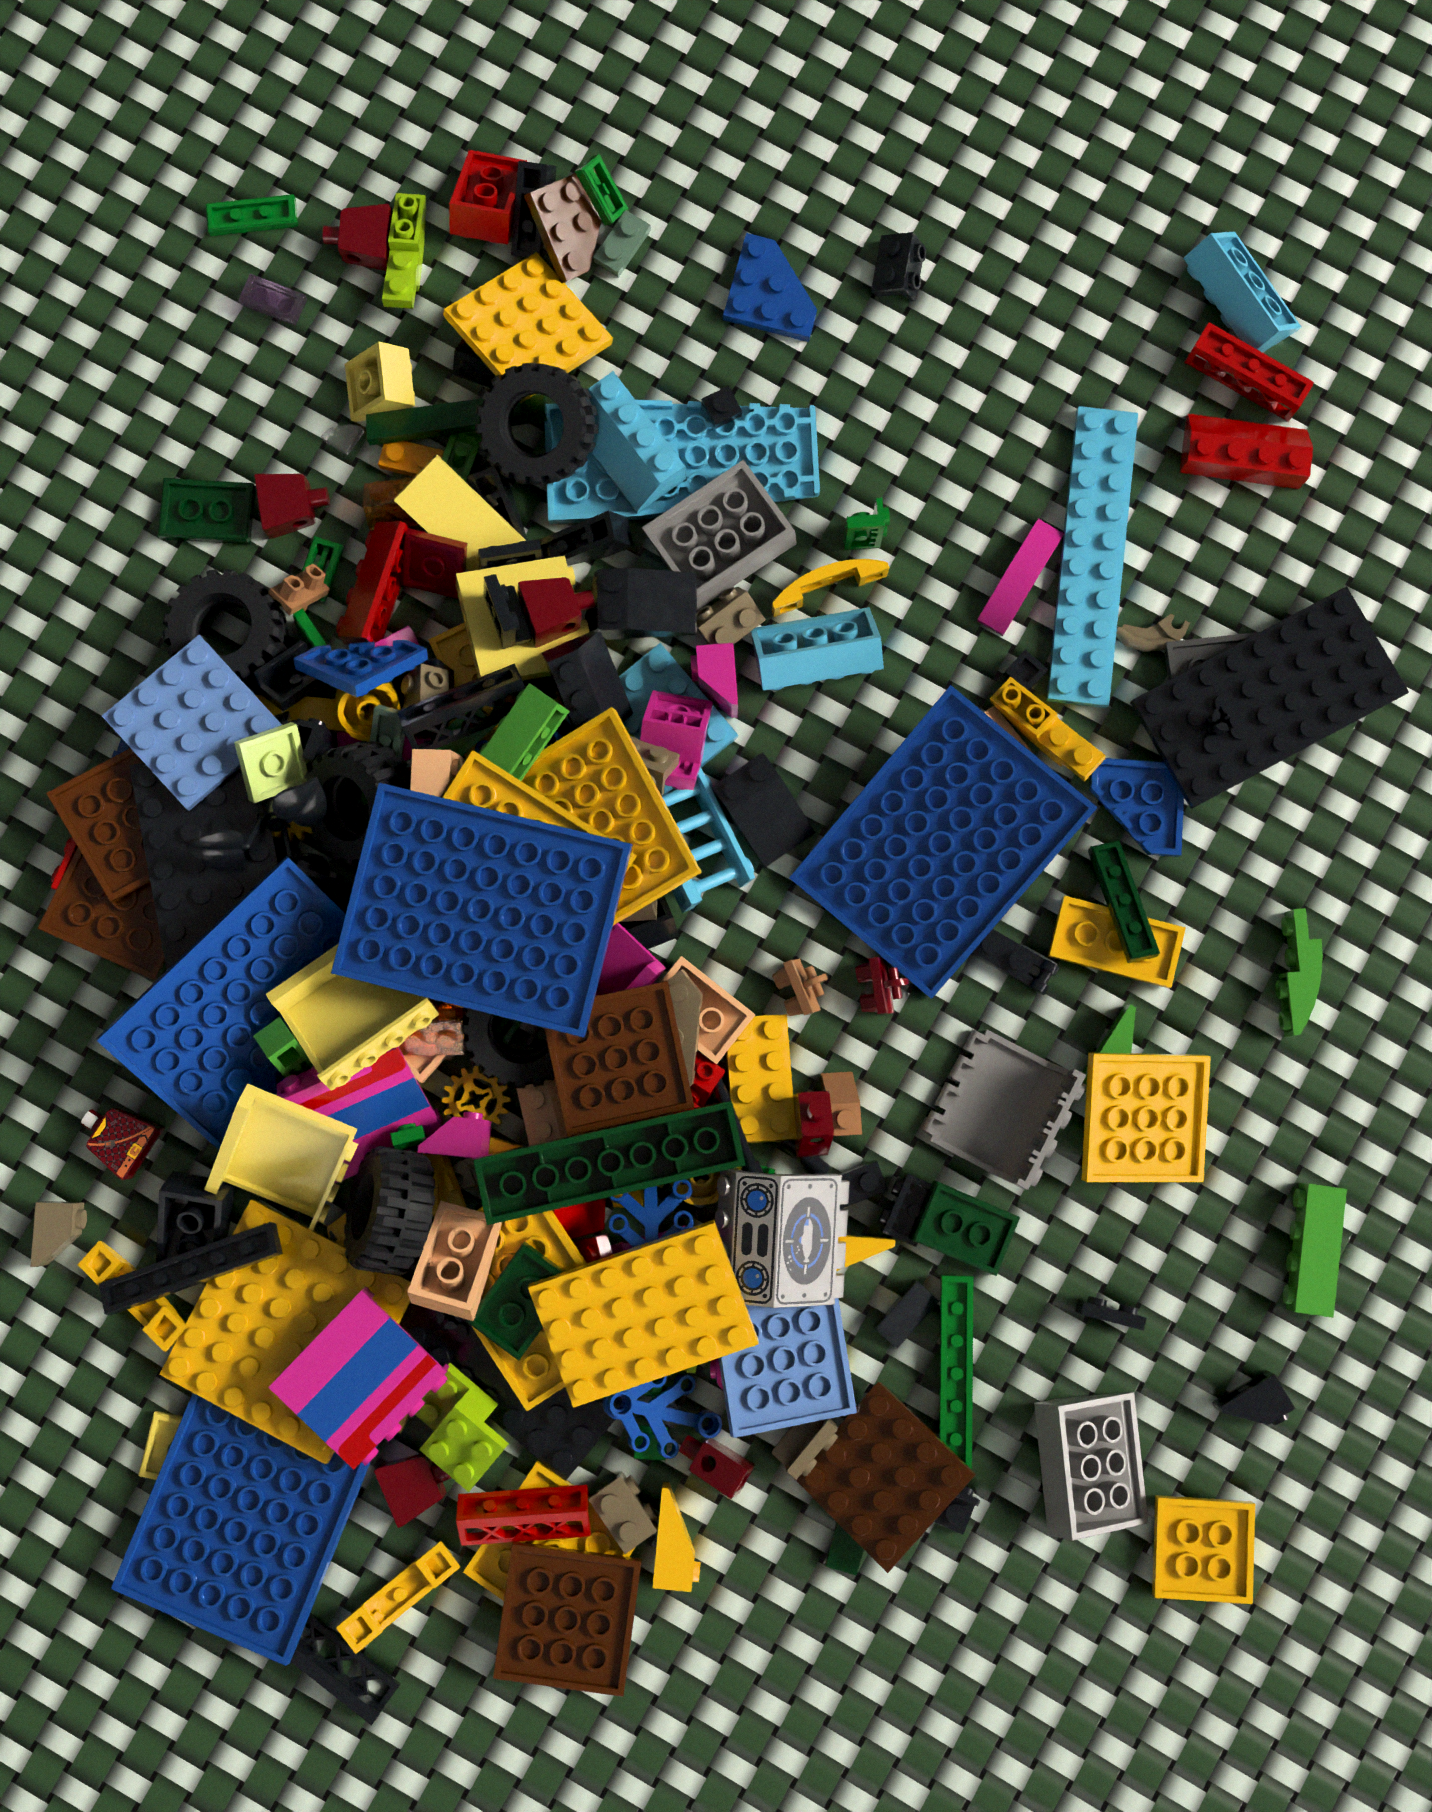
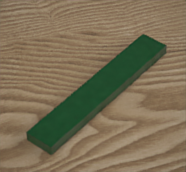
[366,394,547,446]

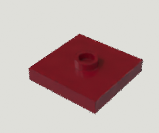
[402,528,468,599]

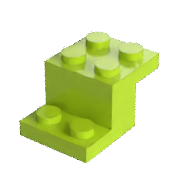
[415,1363,509,1492]

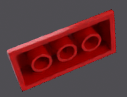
[1179,414,1313,489]
[336,521,408,646]

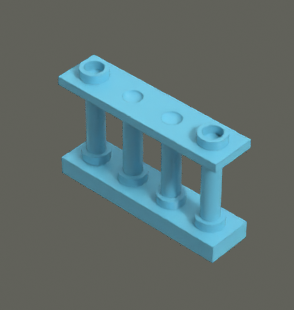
[662,767,755,913]

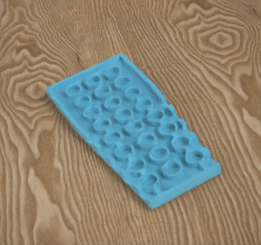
[544,400,820,524]

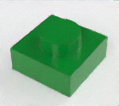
[390,1123,427,1150]
[634,1424,668,1461]

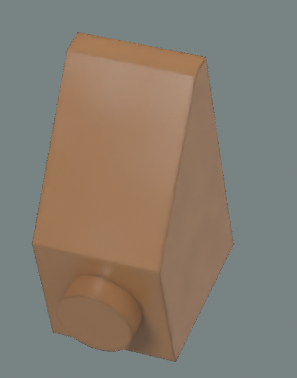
[821,1072,862,1136]

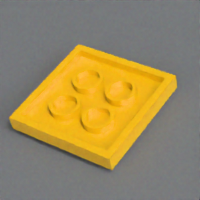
[1152,1495,1255,1604]

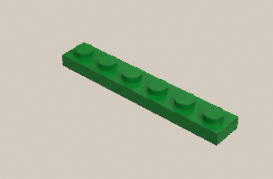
[939,1275,974,1470]

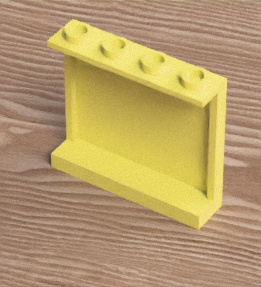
[456,555,589,681]
[266,944,439,1091]
[204,1084,358,1231]

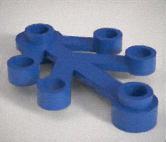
[609,1179,694,1248]
[603,1373,722,1459]

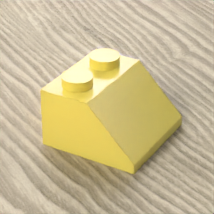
[345,341,415,422]

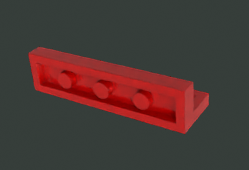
[1184,322,1315,422]
[456,1485,591,1546]

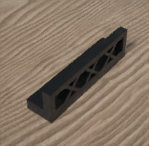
[397,664,525,749]
[291,1612,401,1726]

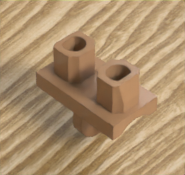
[268,564,330,615]
[772,958,828,1016]

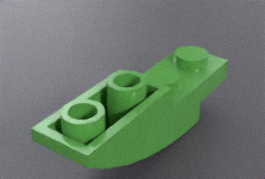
[1275,908,1323,1037]

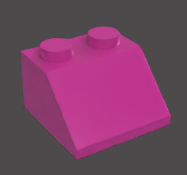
[690,643,738,718]

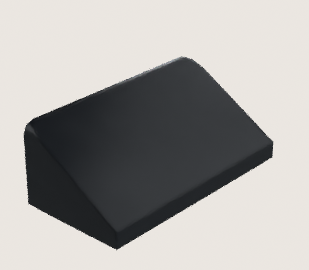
[873,1279,939,1349]

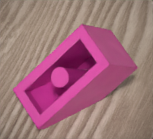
[417,1112,492,1158]

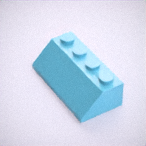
[1183,232,1301,353]
[587,371,686,513]
[751,607,884,691]

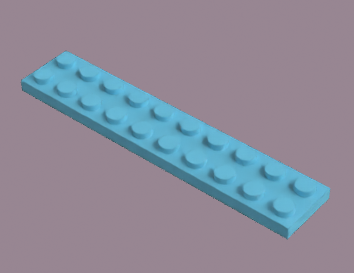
[1046,406,1138,708]

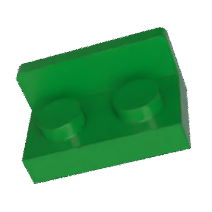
[843,497,890,550]

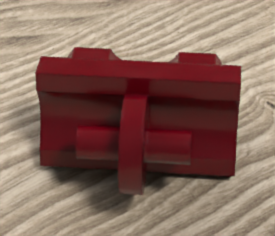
[855,957,909,1014]

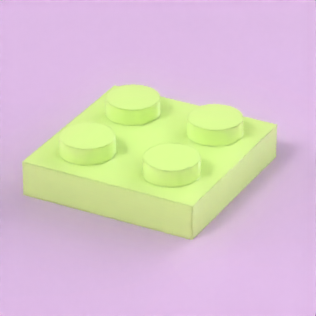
[234,722,307,803]

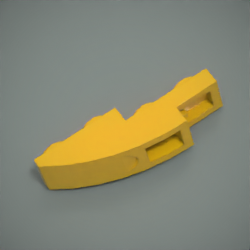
[990,677,1105,782]

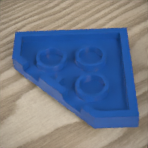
[723,233,817,342]
[293,640,428,697]
[1089,758,1184,857]

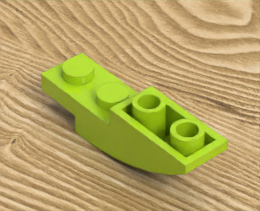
[382,193,426,309]

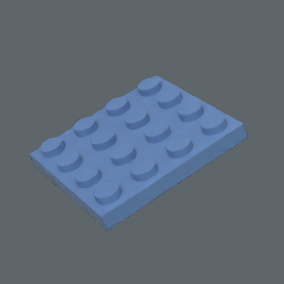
[102,635,282,811]
[718,1298,857,1438]

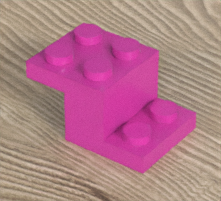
[640,690,713,791]

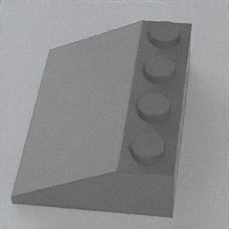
[642,460,797,610]
[1034,1392,1149,1541]

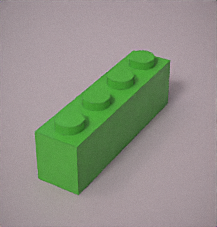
[479,683,570,781]
[1283,1183,1347,1318]

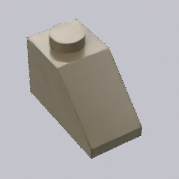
[30,1201,87,1267]

